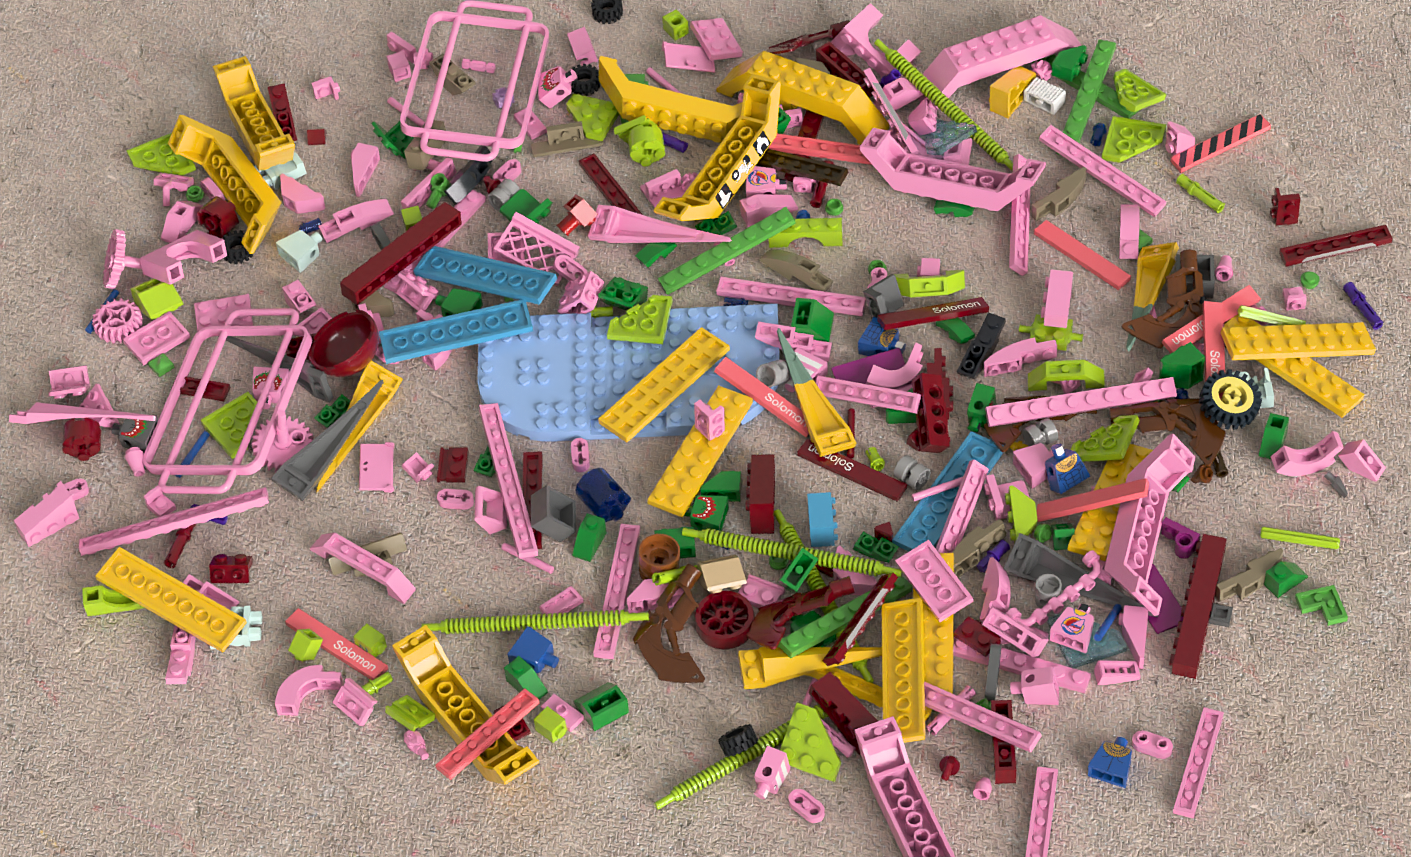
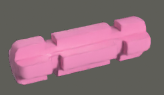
[462,58,496,73]

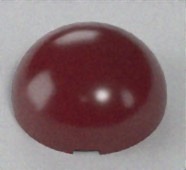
[308,309,379,377]

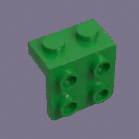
[371,121,414,159]
[500,189,553,224]

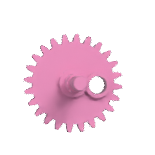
[103,229,142,289]
[252,410,313,473]

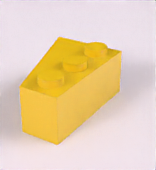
[989,66,1036,118]

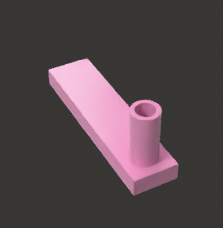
[401,157,457,209]

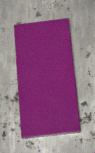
[831,348,905,384]
[1135,564,1183,634]

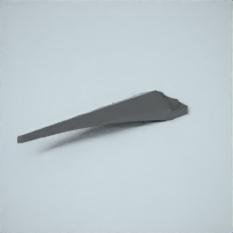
[218,336,334,403]
[272,380,384,502]
[1003,533,1159,618]

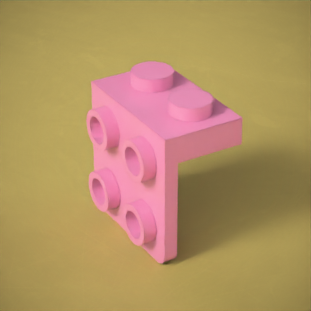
[48,365,90,399]
[983,474,1030,520]

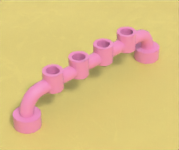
[1006,550,1101,627]

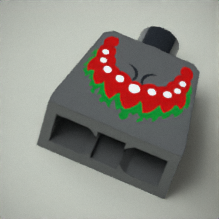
[112,415,158,454]

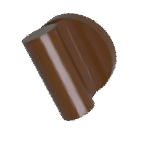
[1191,464,1213,484]

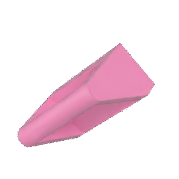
[475,486,507,535]

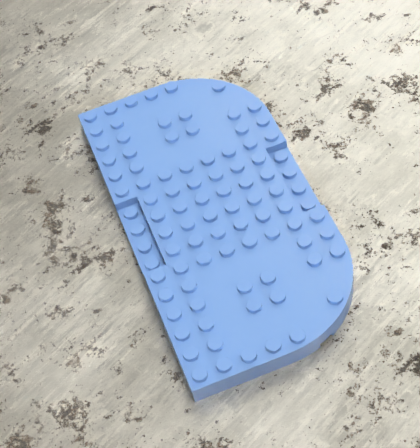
[477,304,780,442]

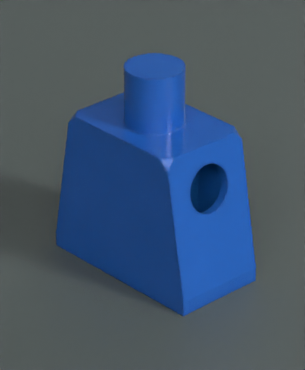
[507,626,559,673]

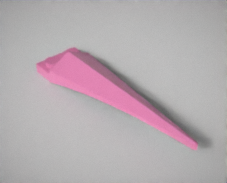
[588,205,732,243]
[9,402,155,424]

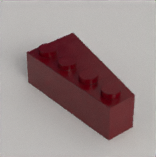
[746,454,775,534]
[808,672,878,755]

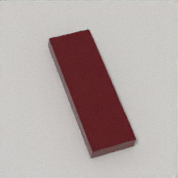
[171,376,231,402]

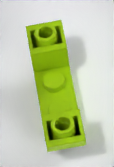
[893,270,965,297]
[1028,360,1105,391]

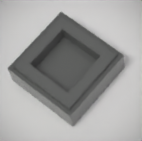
[1209,603,1233,627]

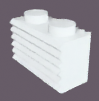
[1024,77,1066,115]

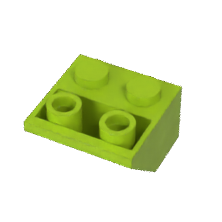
[130,278,184,319]

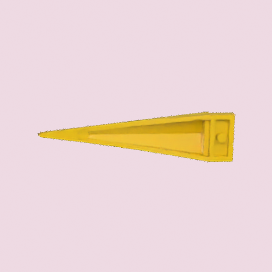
[316,361,403,492]
[738,647,882,689]

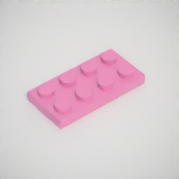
[895,540,973,622]

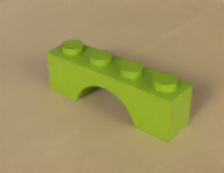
[769,218,843,248]
[82,585,145,616]

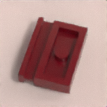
[437,447,469,483]

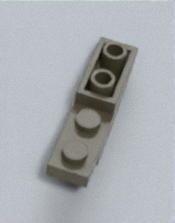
[1032,167,1087,221]
[759,250,833,292]
[952,519,1006,578]
[1215,548,1283,602]

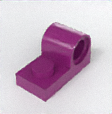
[1161,517,1200,559]

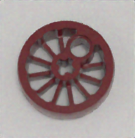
[695,591,755,650]

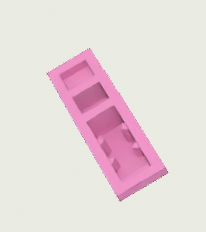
[755,322,832,362]

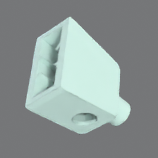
[276,230,323,273]

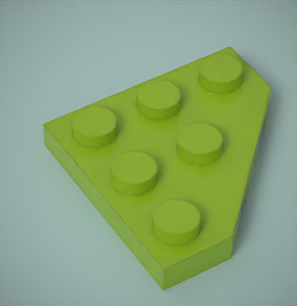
[1113,69,1167,112]
[566,94,619,141]
[1102,116,1166,163]
[126,133,196,176]
[607,295,673,344]
[200,392,257,459]
[1070,415,1140,462]
[780,702,841,782]

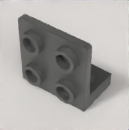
[863,274,904,319]

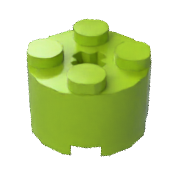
[628,124,665,167]

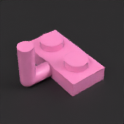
[154,172,194,206]

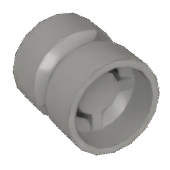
[487,179,520,212]
[756,359,791,388]
[1022,418,1059,446]
[894,455,931,490]
[1035,574,1062,609]

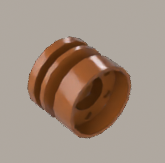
[639,534,680,580]

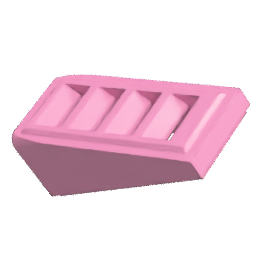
[1094,661,1141,685]

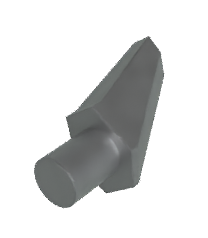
[1324,471,1348,498]

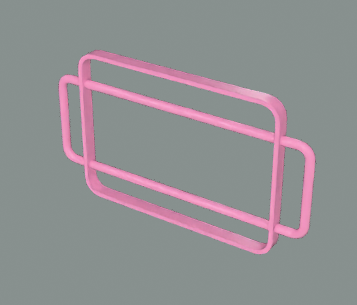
[400,0,549,161]
[142,308,312,494]

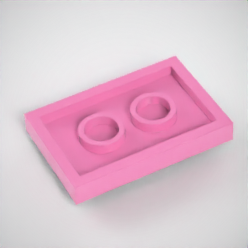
[690,18,743,61]
[194,294,253,332]
[123,311,191,366]

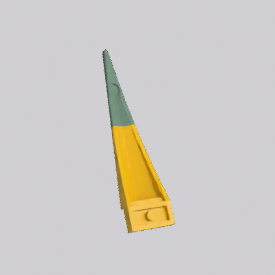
[1126,242,1179,352]
[777,328,857,457]

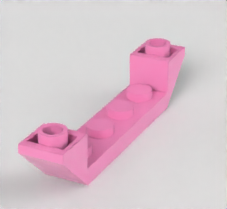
[310,533,416,604]

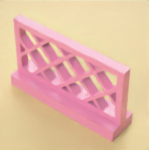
[493,212,580,286]

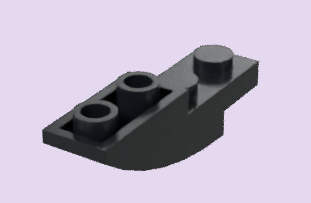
[444,145,494,205]
[957,312,1006,379]

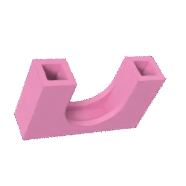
[839,3,921,78]
[140,230,227,285]

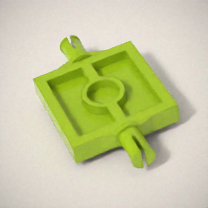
[1019,314,1084,351]

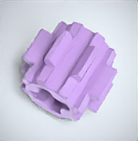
[492,87,515,109]

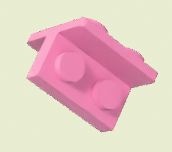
[640,169,685,208]
[396,272,439,311]
[79,384,120,428]

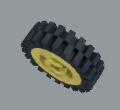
[1199,369,1262,430]

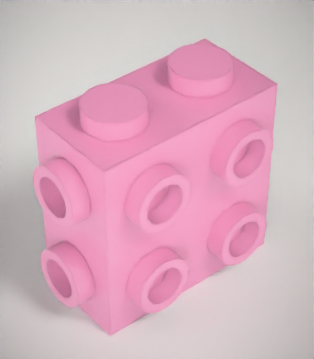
[557,271,604,314]

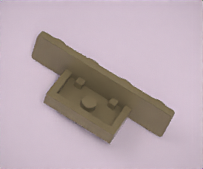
[531,121,603,157]
[328,532,407,577]

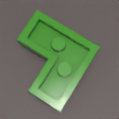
[1295,585,1348,626]

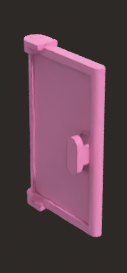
[662,41,715,73]
[359,442,395,492]

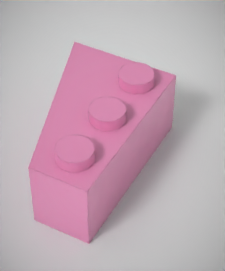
[1041,270,1073,328]
[14,481,80,547]

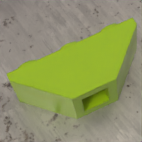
[1005,486,1038,544]

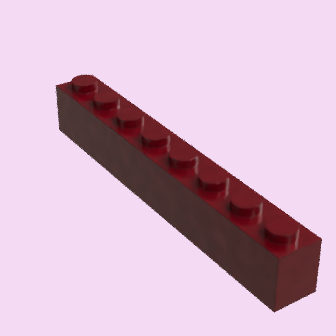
[340,202,462,305]
[1169,534,1227,679]

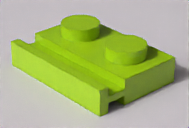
[614,115,657,144]
[385,695,435,731]

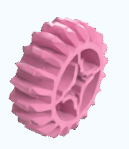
[92,298,143,344]

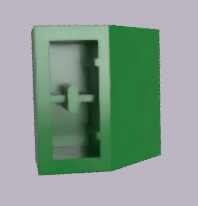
[598,277,648,311]
[791,298,834,342]
[1159,342,1205,389]
[573,682,629,731]

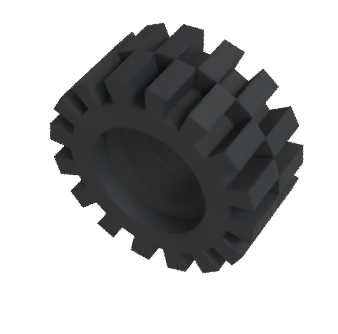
[591,0,623,24]
[571,64,600,96]
[223,230,253,264]
[718,724,758,757]

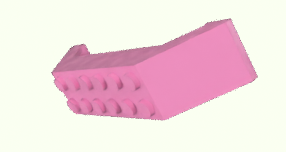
[918,15,1087,109]
[860,128,1046,211]
[1104,434,1195,616]
[855,716,955,857]

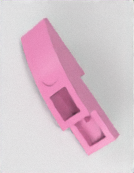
[319,199,394,243]
[984,337,1057,377]
[979,557,1011,630]
[165,625,196,684]

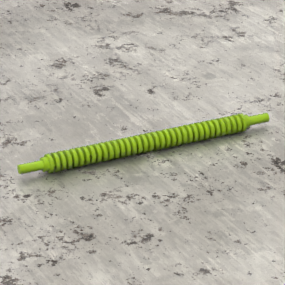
[874,39,1013,172]
[774,509,874,683]
[682,528,903,577]
[421,609,649,634]
[653,692,855,810]

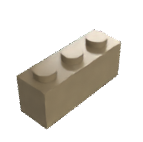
[404,120,446,171]

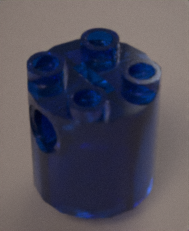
[575,468,631,522]

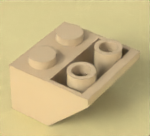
[697,554,747,593]

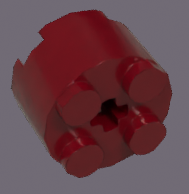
[197,196,239,238]
[62,418,102,461]

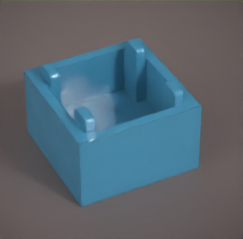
[807,492,838,547]

